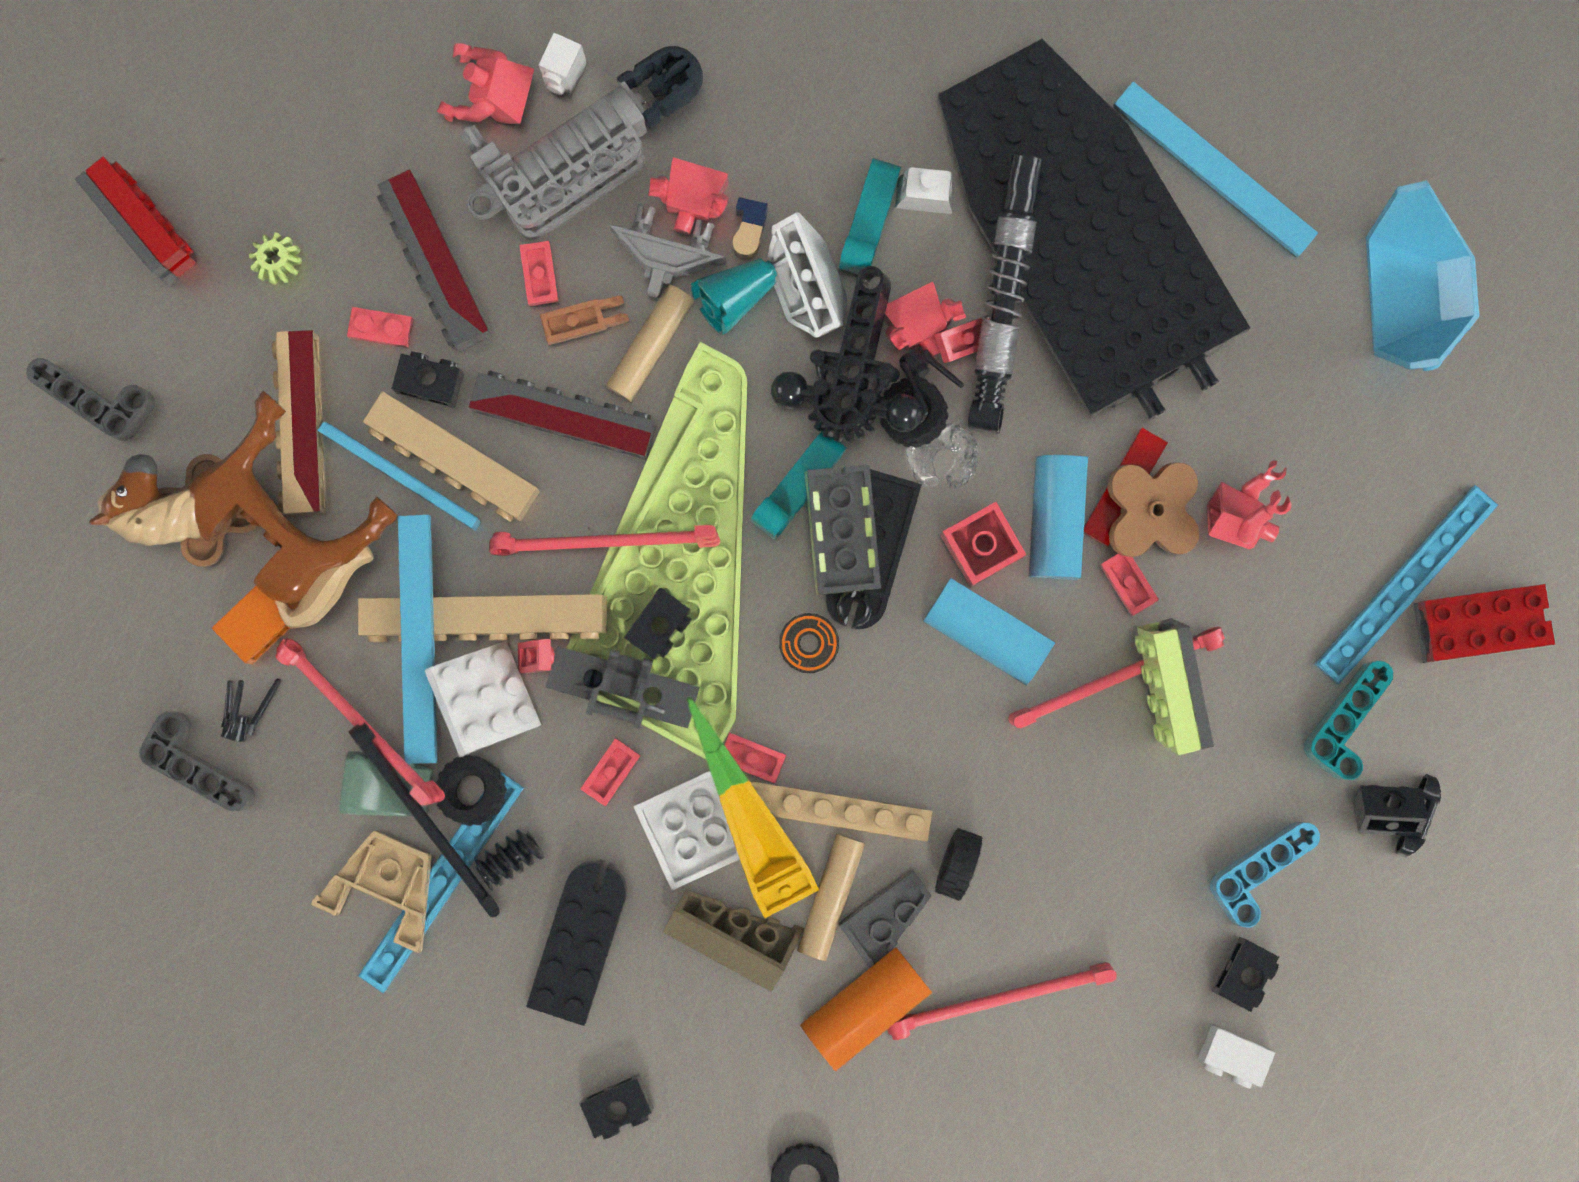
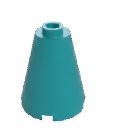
[691,258,777,334]

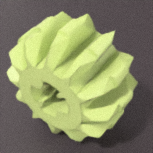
[249,232,302,285]

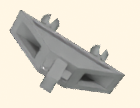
[609,204,726,298]

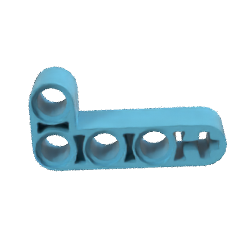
[1210,822,1320,928]

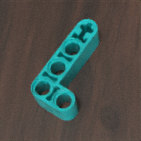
[839,158,902,275]
[750,430,847,540]
[1304,661,1394,780]

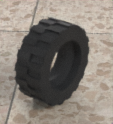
[880,377,949,448]
[435,755,507,826]
[935,828,983,901]
[771,1143,839,1182]

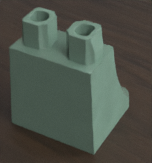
[339,751,434,817]

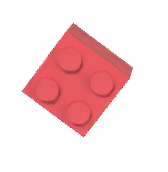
[940,502,1026,587]

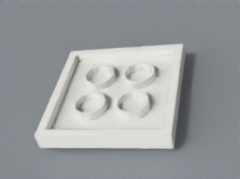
[425,641,541,757]
[634,771,739,891]

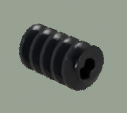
[474,829,545,891]

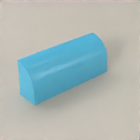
[1029,455,1088,580]
[923,578,1055,685]

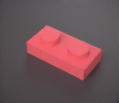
[519,241,559,306]
[347,307,414,348]
[934,315,990,363]
[1100,554,1159,617]
[517,639,554,674]
[725,733,786,784]
[580,738,641,807]

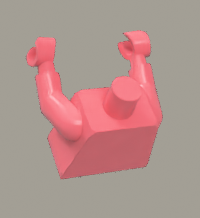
[437,43,534,124]
[648,157,729,235]
[884,281,966,358]
[1207,460,1291,549]

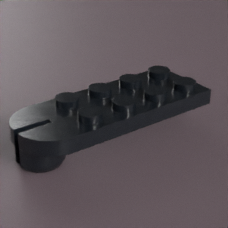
[826,469,922,630]
[526,860,627,1026]

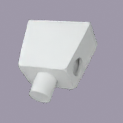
[896,167,955,214]

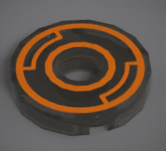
[779,613,839,674]

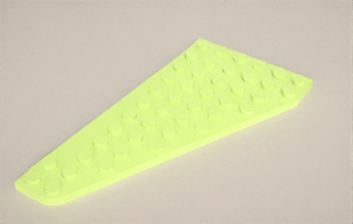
[566,342,747,759]

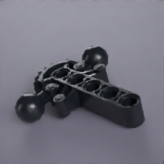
[771,266,923,443]

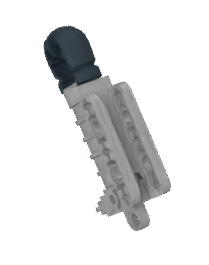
[460,46,703,240]

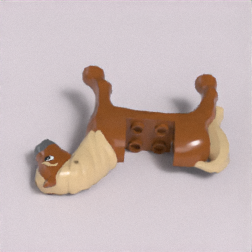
[89,390,398,628]

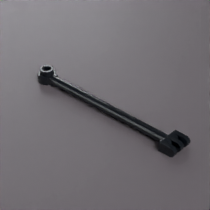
[348,723,500,917]

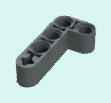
[26,358,155,441]
[139,712,255,811]

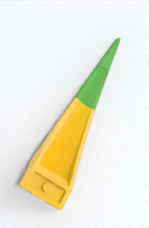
[687,696,819,918]

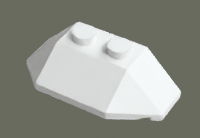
[767,213,847,338]

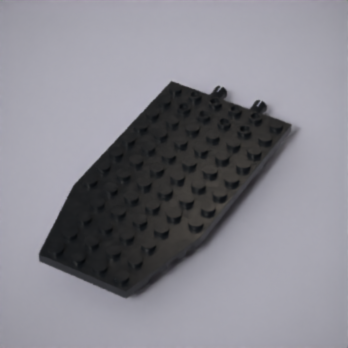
[938,39,1250,420]

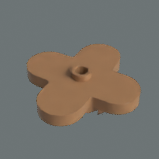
[158,454,258,567]
[1108,462,1199,557]

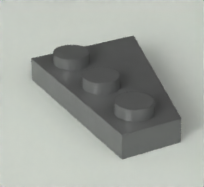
[838,869,932,968]

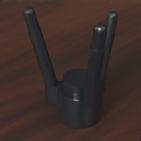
[899,348,964,416]
[221,678,281,742]

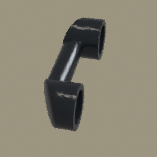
[1395,774,1441,857]

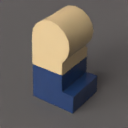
[732,197,768,260]

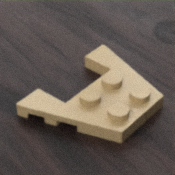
[311,831,432,953]

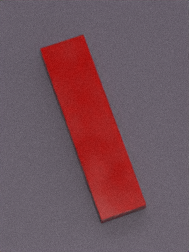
[1084,427,1168,547]

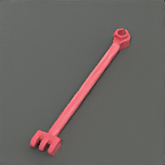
[489,525,720,556]
[1008,626,1225,728]
[275,638,445,806]
[887,962,1117,1040]

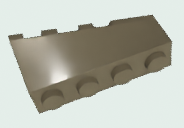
[663,890,804,992]

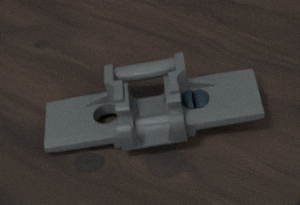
[545,646,700,729]

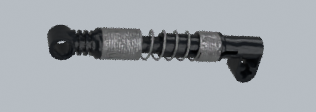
[968,155,1047,434]

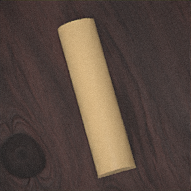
[605,284,694,403]
[797,833,865,961]

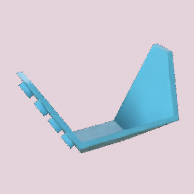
[1366,180,1479,371]

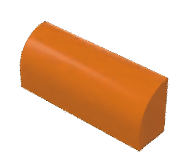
[212,586,299,665]
[800,947,932,1071]

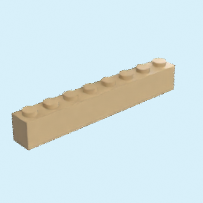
[358,594,607,642]

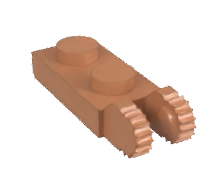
[540,296,629,345]

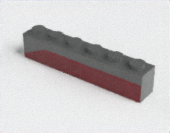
[377,169,492,352]
[468,371,656,460]

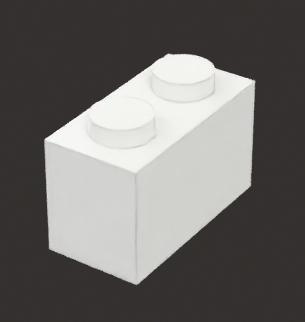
[539,33,587,96]
[1198,1025,1275,1089]

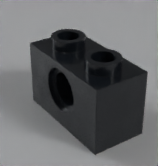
[391,351,464,408]
[624,588,692,661]
[1353,785,1428,837]
[1212,937,1279,1012]
[580,1074,653,1140]

